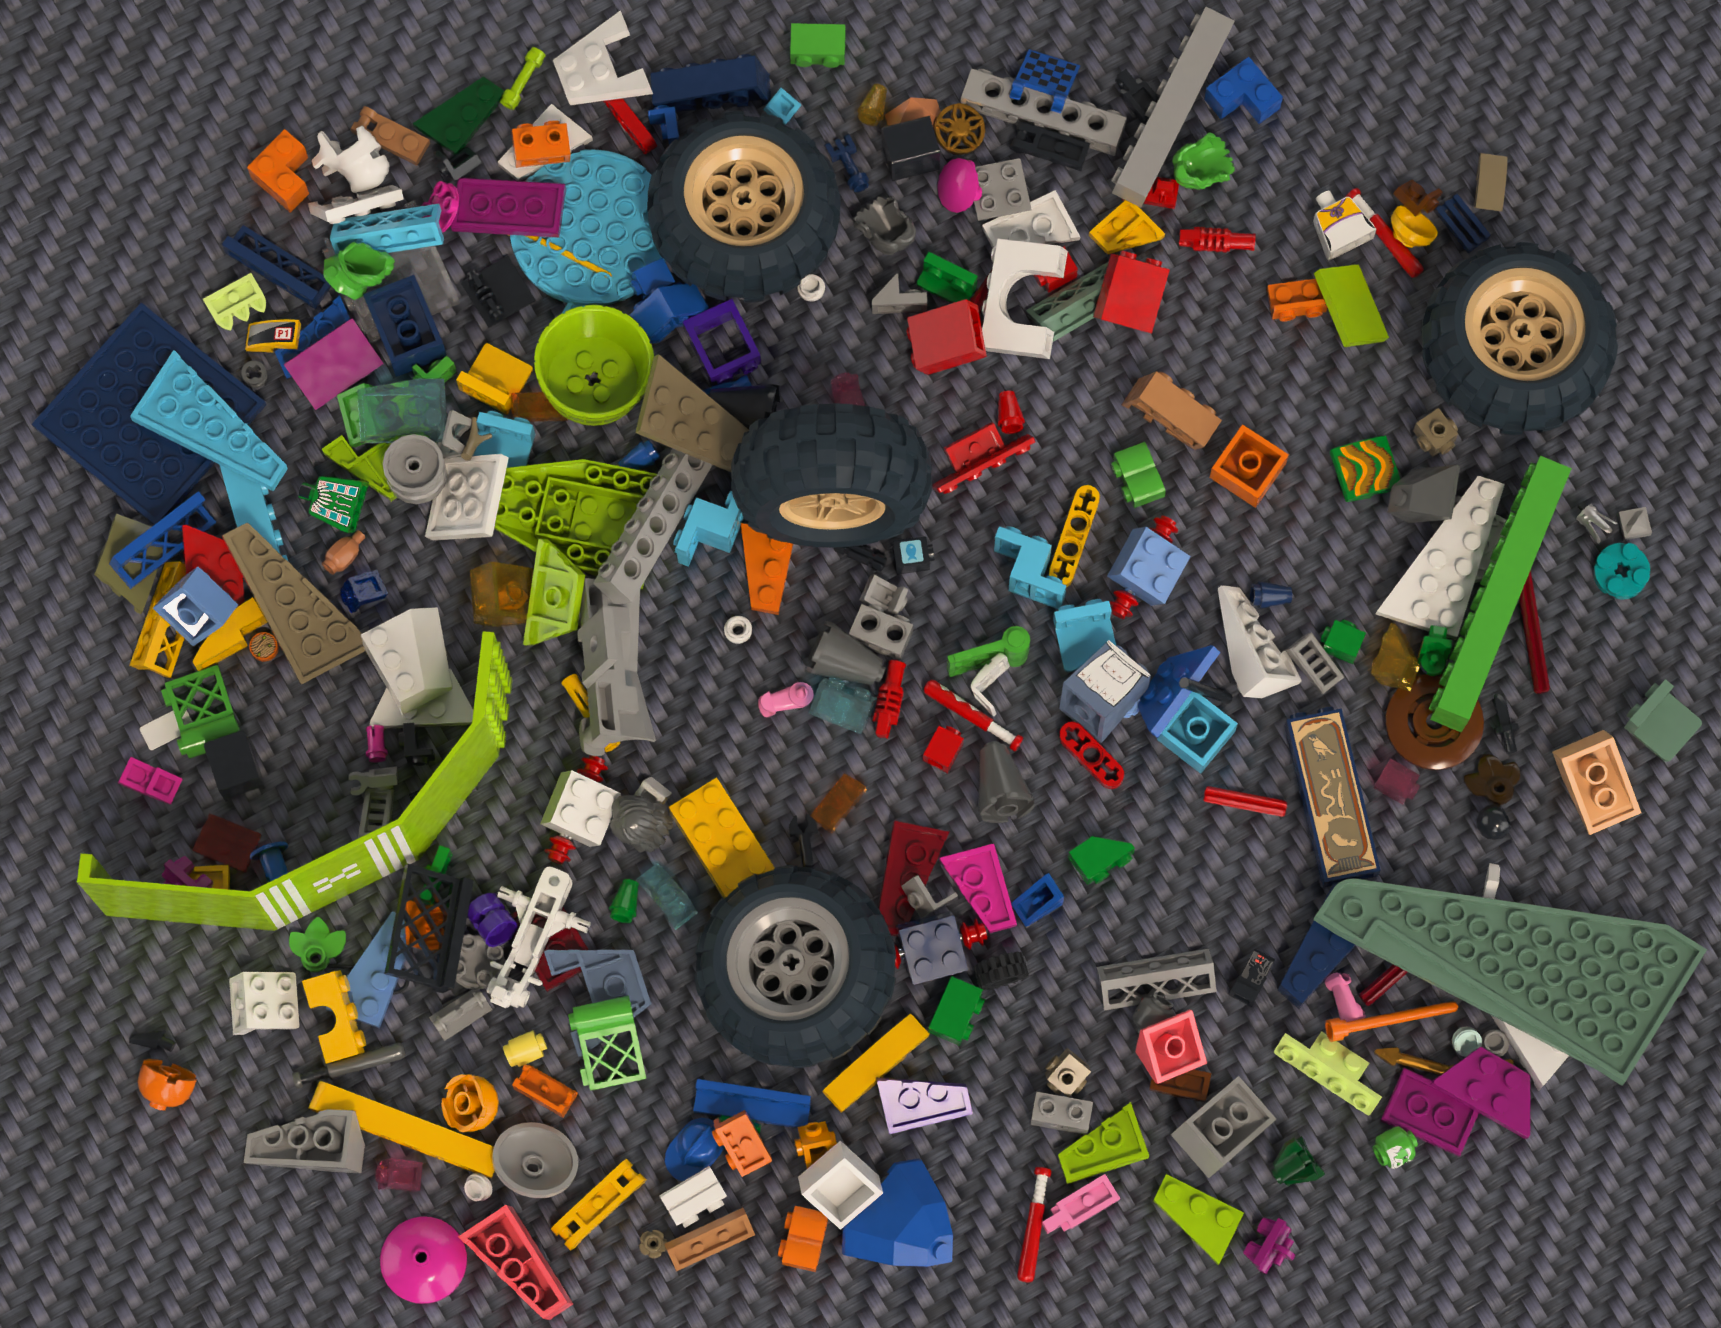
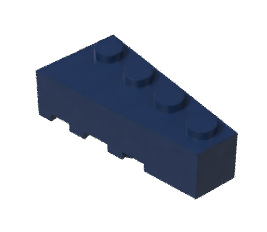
[650,54,771,112]
[1278,883,1356,1009]

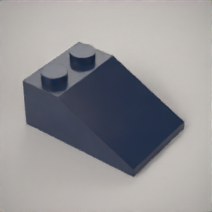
[363,275,447,377]

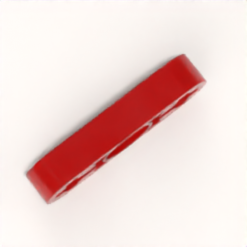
[603,98,657,155]
[1059,722,1124,789]

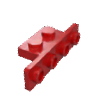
[932,422,1036,494]

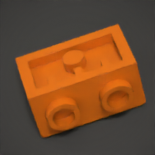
[1267,279,1328,321]
[712,1110,772,1177]

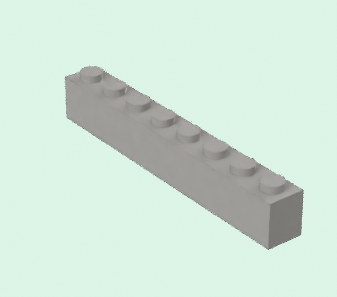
[1111,7,1235,208]

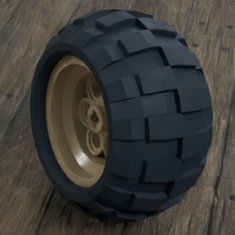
[647,111,840,303]
[1421,242,1618,435]

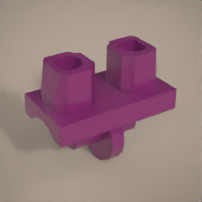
[162,856,213,888]
[1243,1218,1296,1274]

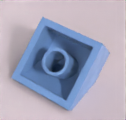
[153,567,238,646]

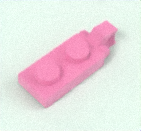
[1042,1174,1120,1234]

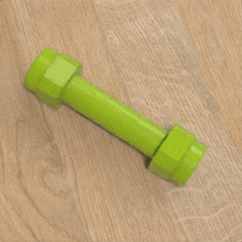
[500,47,546,110]

